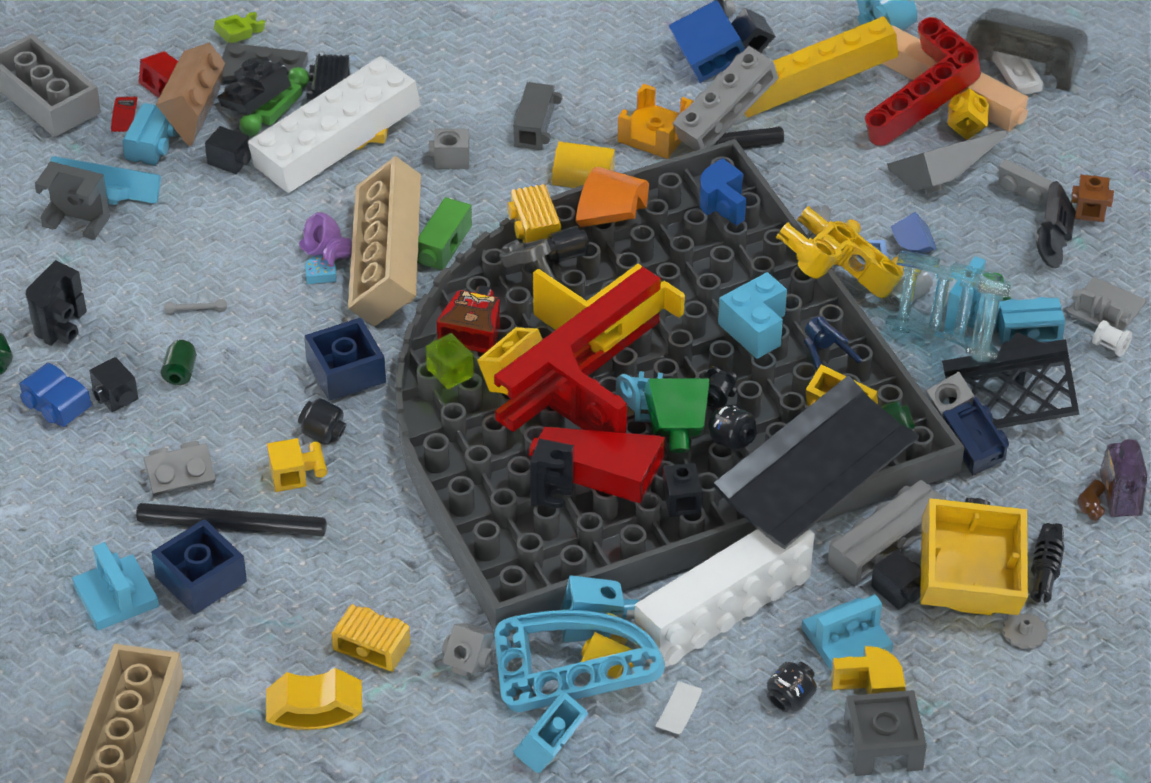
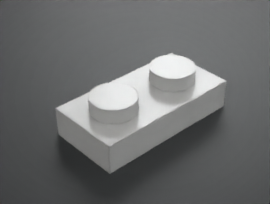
[998,159,1053,207]

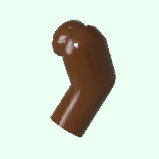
[1077,479,1106,521]

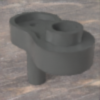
[499,239,555,279]

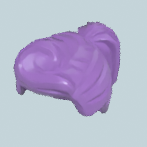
[299,212,352,267]

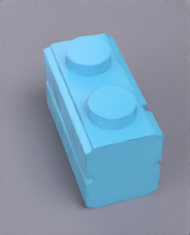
[122,103,177,165]
[997,297,1065,344]
[513,692,588,774]

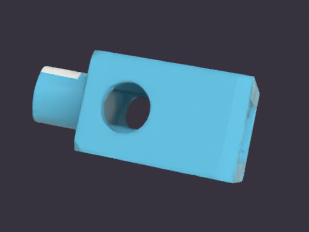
[560,576,639,642]

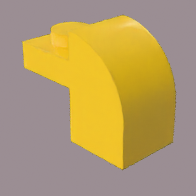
[831,646,906,694]

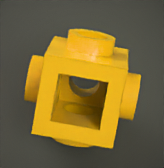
[947,88,989,140]

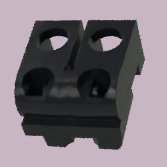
[25,260,87,346]

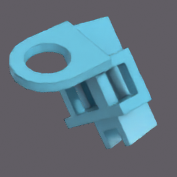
[616,371,663,422]

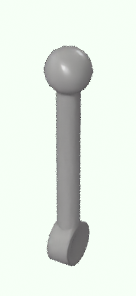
[164,299,227,314]

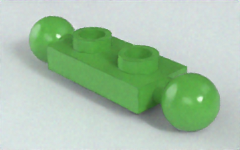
[239,67,309,136]

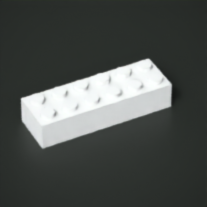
[248,56,421,193]
[634,529,814,667]

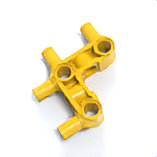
[776,206,907,298]

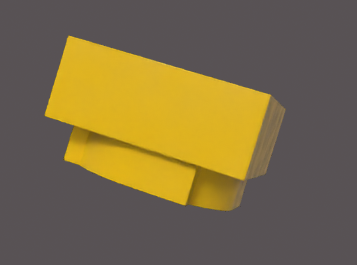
[920,498,1028,615]

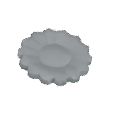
[1002,613,1049,650]

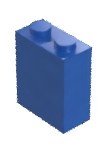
[668,0,745,83]

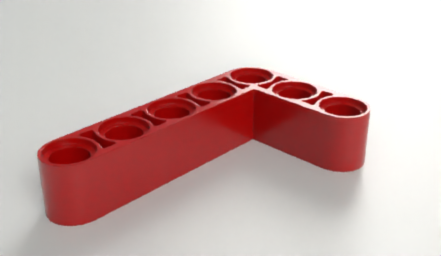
[865,17,981,146]

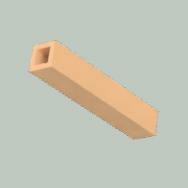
[882,26,1028,132]

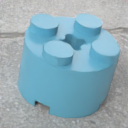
[856,0,917,31]

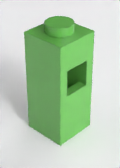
[417,197,472,270]

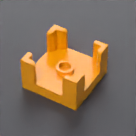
[617,83,694,159]

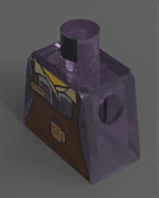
[1100,439,1147,517]

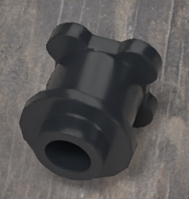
[707,366,738,408]

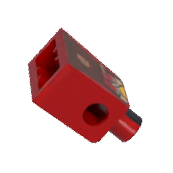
[436,285,500,353]

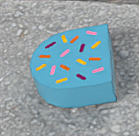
[305,255,337,284]

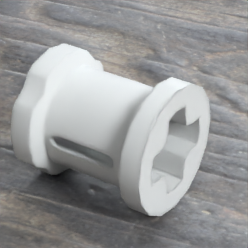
[1092,320,1132,357]

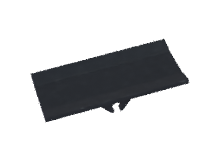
[713,375,919,549]

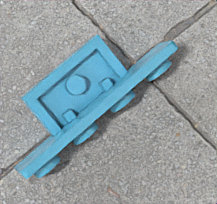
[50,156,161,205]

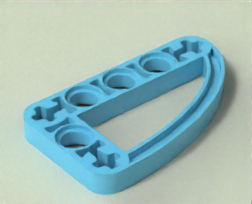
[495,610,665,712]

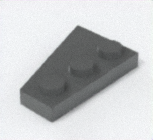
[221,43,308,85]

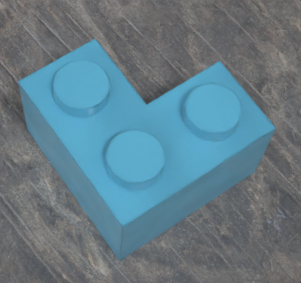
[718,272,787,359]

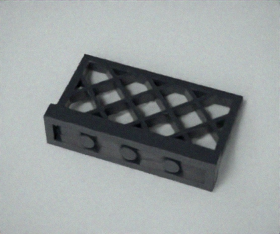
[942,339,1079,429]

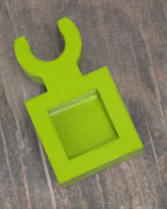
[214,12,266,43]

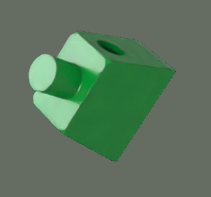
[644,378,709,453]

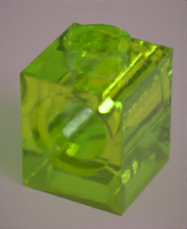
[426,333,474,389]

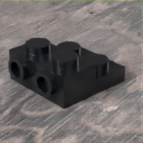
[217,57,292,115]

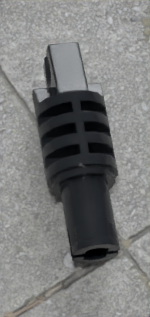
[1030,523,1065,603]

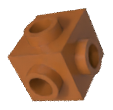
[1071,174,1114,222]

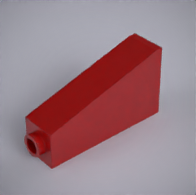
[529,427,665,503]

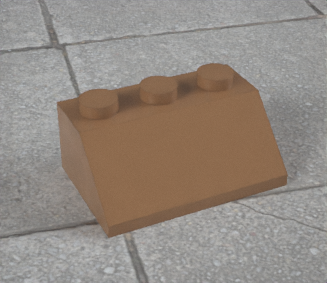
[156,42,225,146]

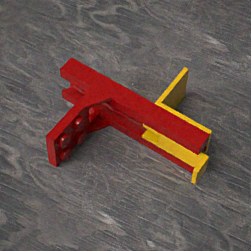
[494,264,685,433]

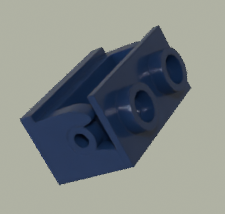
[943,397,1009,476]

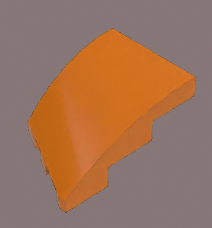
[576,167,649,227]

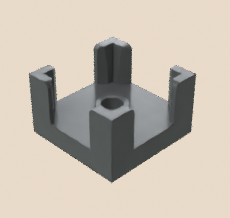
[35,161,110,240]
[844,690,927,776]

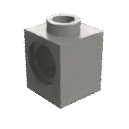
[429,129,469,169]
[926,372,975,417]

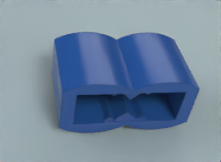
[19,363,92,427]

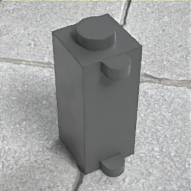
[513,82,563,150]

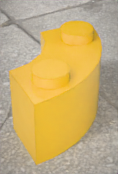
[266,668,362,730]

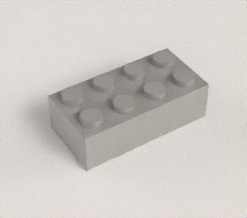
[0,34,101,137]

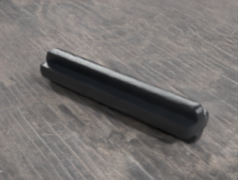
[713,127,785,148]

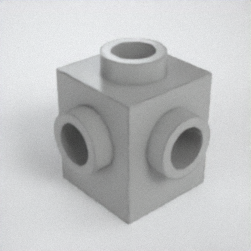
[442,623,495,677]

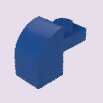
[699,158,746,226]

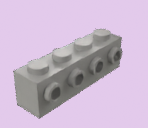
[673,46,778,151]

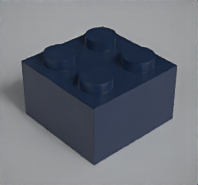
[304,317,386,401]
[151,519,247,615]

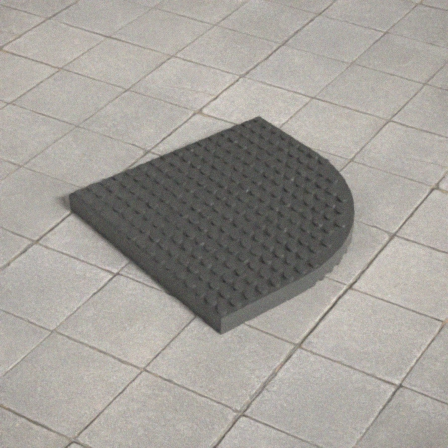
[395,139,964,632]

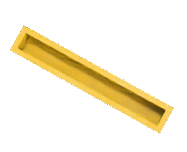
[744,16,899,118]

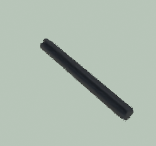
[136,503,327,536]

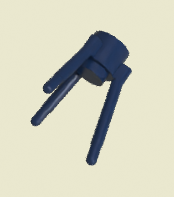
[804,316,862,370]

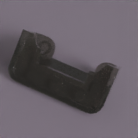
[966,8,1088,92]

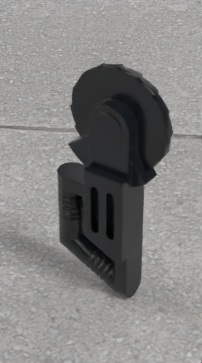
[1036,181,1076,269]

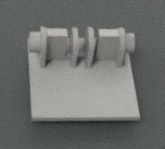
[1066,277,1147,332]

